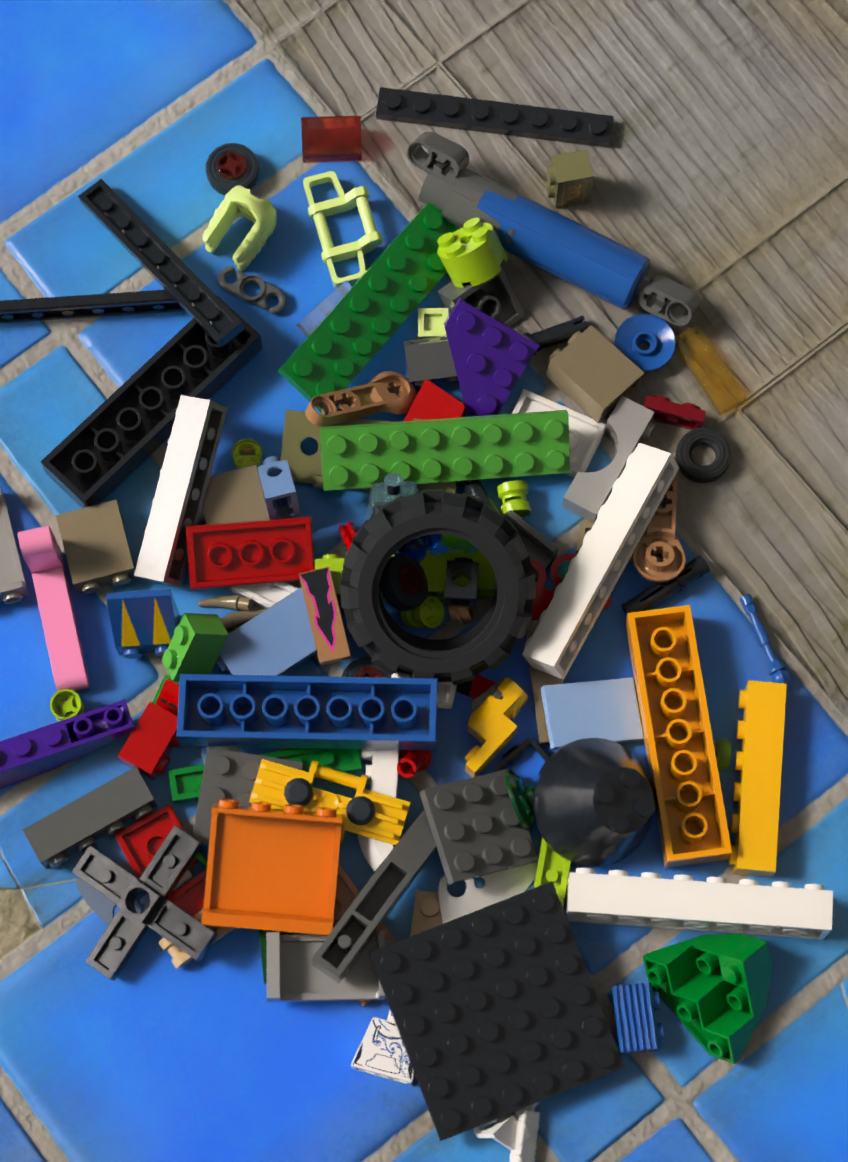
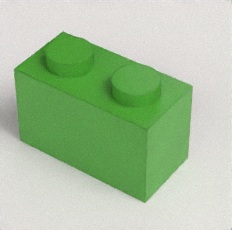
[162,613,228,682]

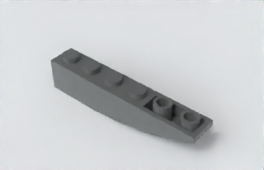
[312,809,437,984]

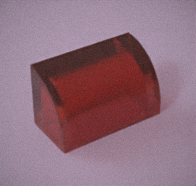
[301,116,362,163]

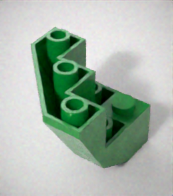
[643,933,773,1064]

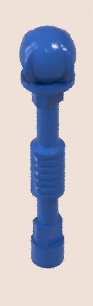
[739,594,792,687]

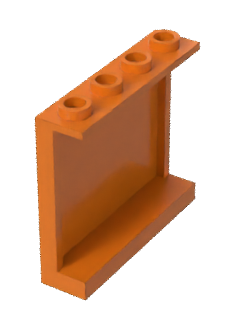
[201,799,343,935]

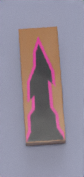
[299,567,351,666]

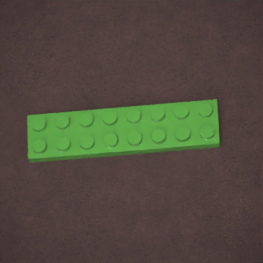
[319,410,570,491]

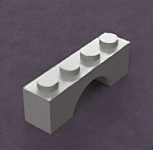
[562,396,656,523]

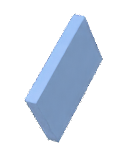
[540,677,644,750]

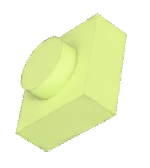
[418,308,448,339]

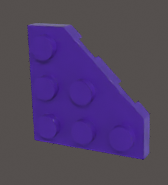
[444,298,539,416]

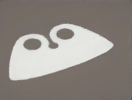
[438,860,538,924]

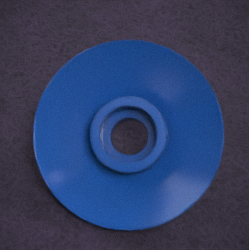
[614,314,675,372]

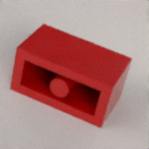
[118,701,181,780]

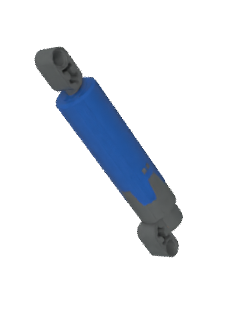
[407,131,701,326]

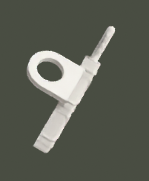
[473,1103,540,1162]

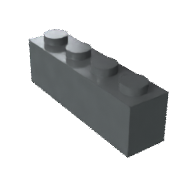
[23,767,158,868]

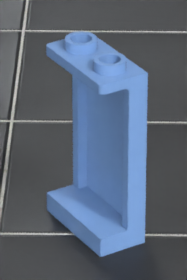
[216,587,317,676]

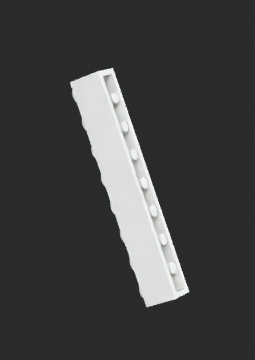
[522,443,679,680]

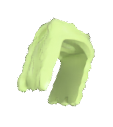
[202,185,276,271]

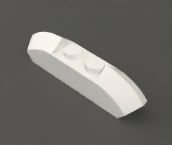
[357,749,400,871]

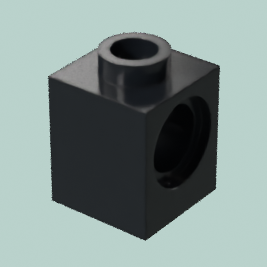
[444,557,479,608]

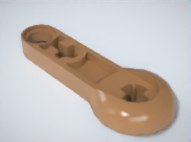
[305,371,417,427]
[633,473,686,583]

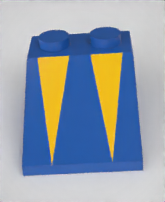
[106,589,180,659]

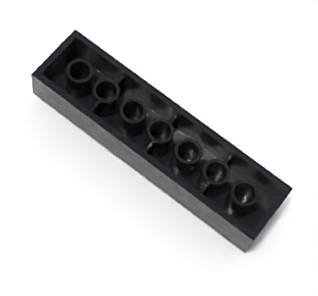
[41,296,263,508]

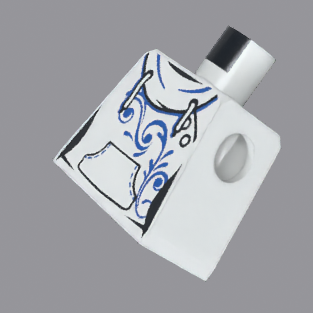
[351,1010,414,1086]

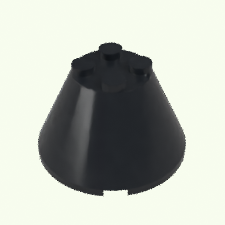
[533,738,656,867]

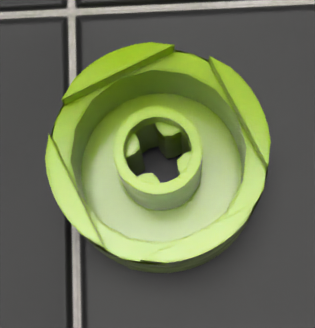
[437,218,508,288]

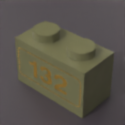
[545,149,594,208]

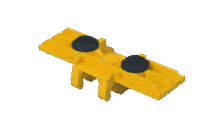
[249,759,411,845]

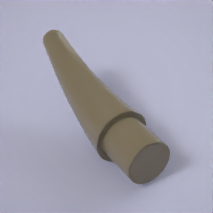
[198,595,253,611]
[220,609,266,629]

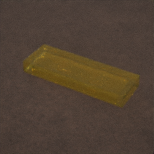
[675,324,746,416]

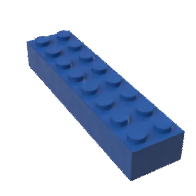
[176,674,438,751]

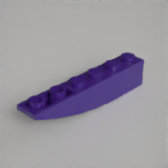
[0,699,135,789]

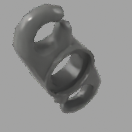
[218,266,287,314]

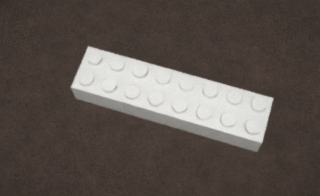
[565,868,833,940]

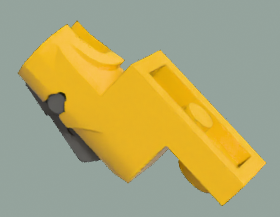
[465,677,528,777]

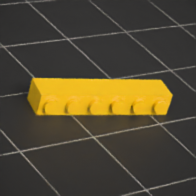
[728,680,787,877]

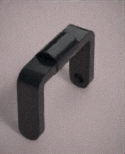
[495,738,549,772]

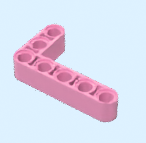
[18,525,90,691]

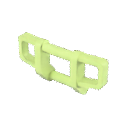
[303,171,384,288]

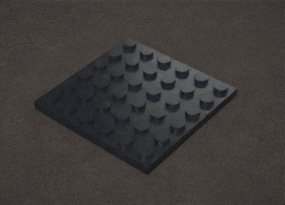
[369,881,625,1141]

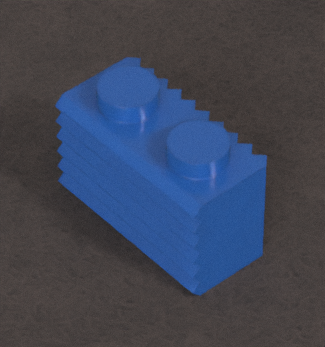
[610,982,665,1055]

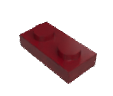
[644,395,706,430]

